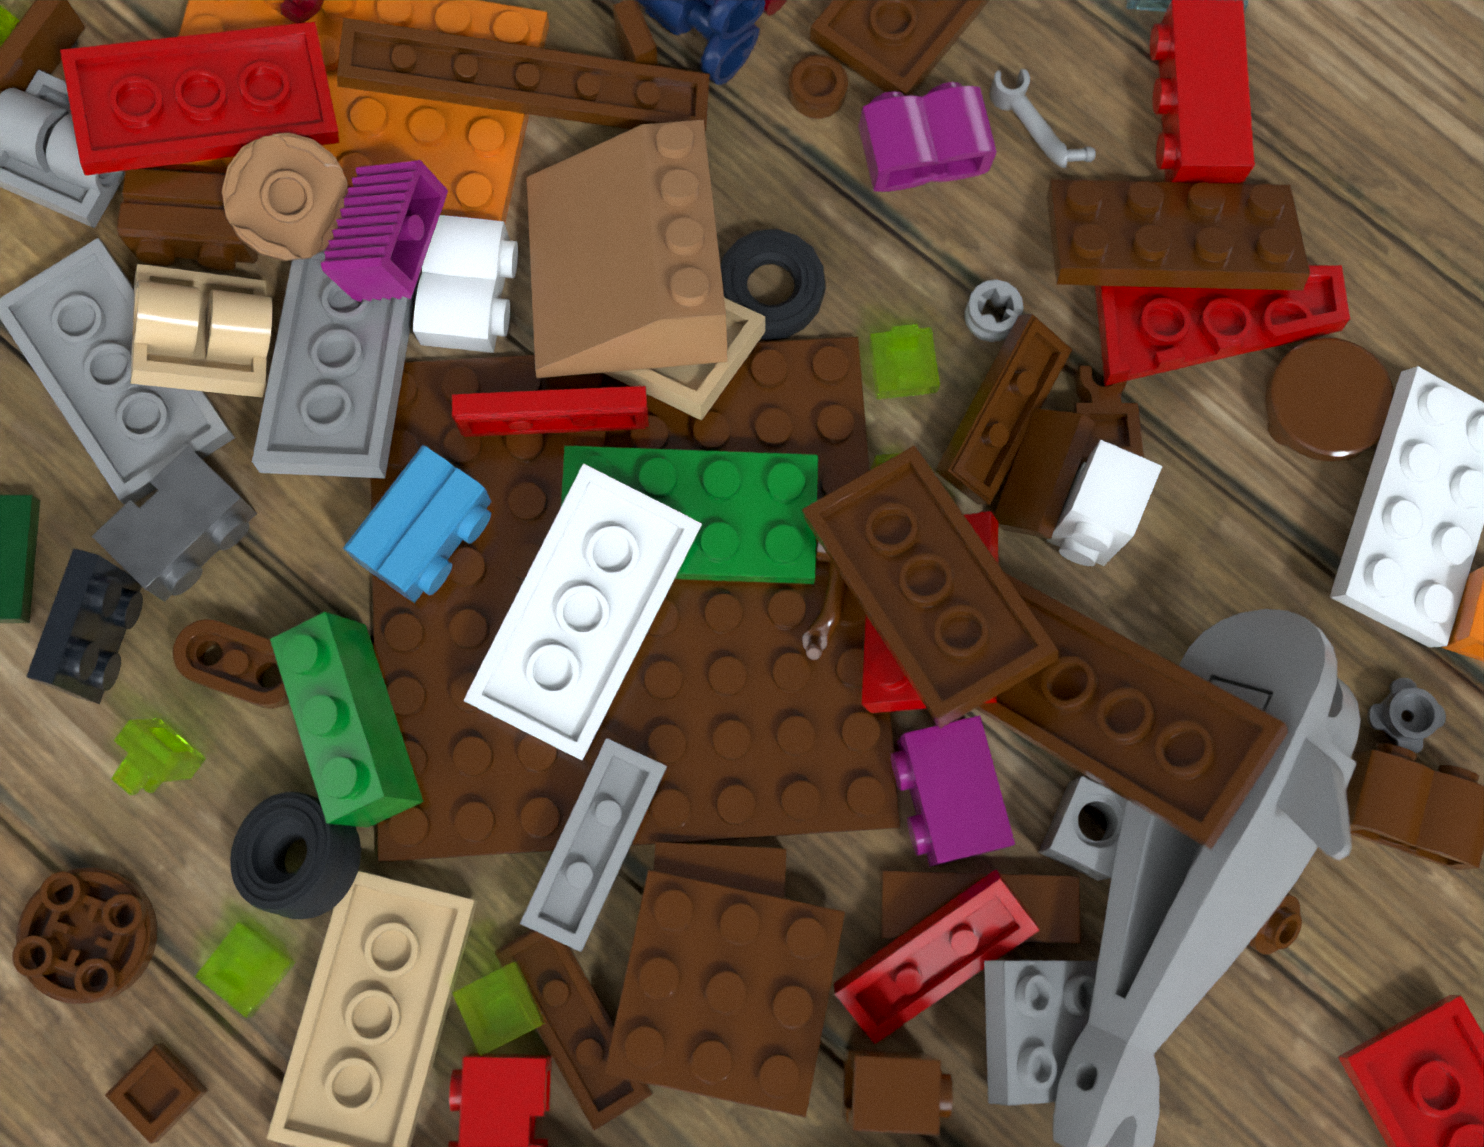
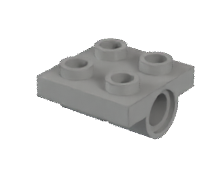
[0,70,126,228]
[984,961,1098,1105]

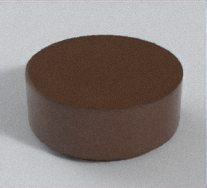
[788,55,848,119]

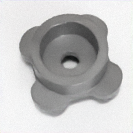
[1367,678,1446,753]

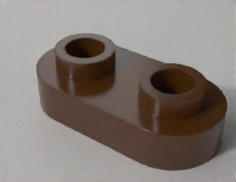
[173,619,289,709]

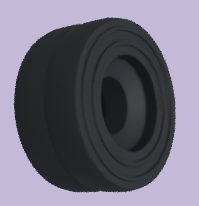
[230,792,361,919]

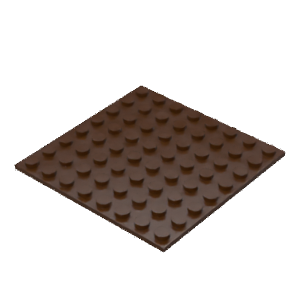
[371,337,900,862]

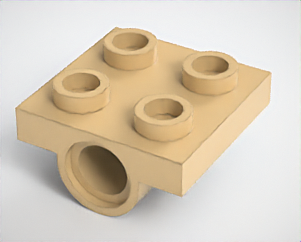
[130,264,272,398]

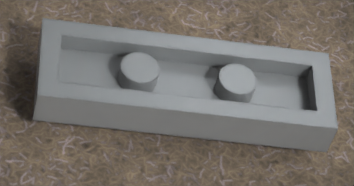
[520,738,667,952]

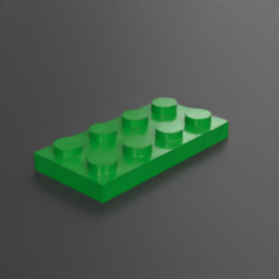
[561,446,818,584]

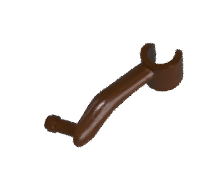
[802,541,846,660]

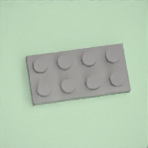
[0,238,235,505]
[252,249,419,478]

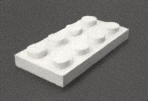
[1330,366,1484,648]
[463,464,702,760]

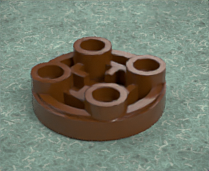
[1265,338,1394,462]
[12,868,157,1004]

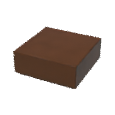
[613,0,658,66]
[105,1043,208,1144]

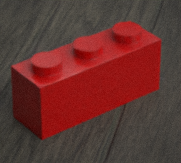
[1150,0,1255,184]

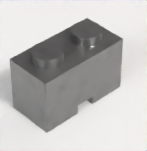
[92,446,257,602]

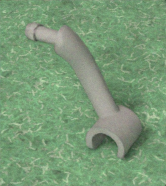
[989,69,1096,168]

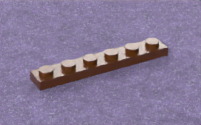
[337,18,710,131]

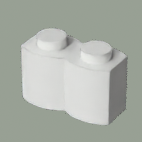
[413,215,518,353]

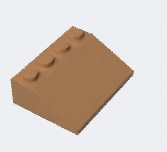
[526,120,728,378]

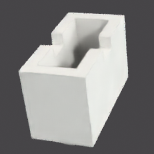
[1046,440,1163,566]

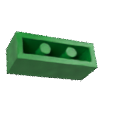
[270,612,423,828]

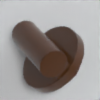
[1247,893,1302,955]

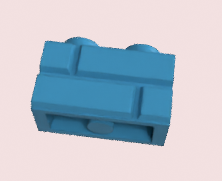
[343,445,491,603]

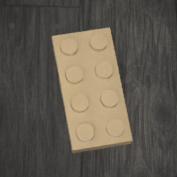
[266,871,478,1147]

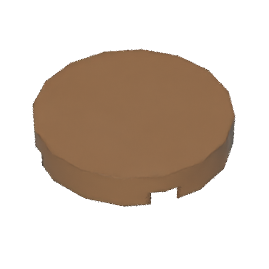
[221,133,349,262]

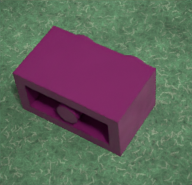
[891,715,1015,867]

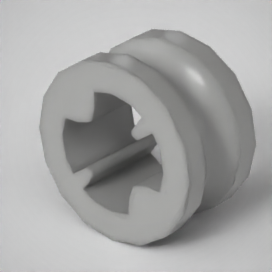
[964,280,1024,342]

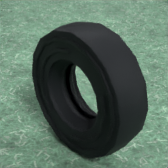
[720,229,826,340]

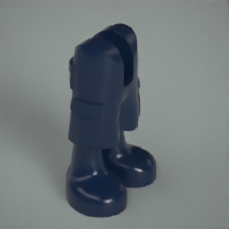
[635,0,765,85]

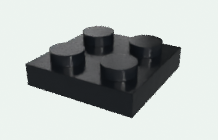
[26,548,143,704]

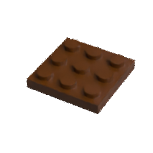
[604,870,845,1118]

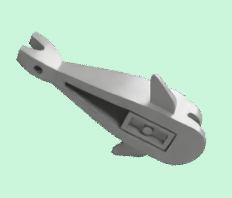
[1053,609,1360,1147]

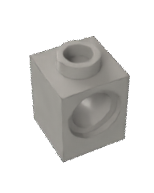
[1038,776,1127,881]

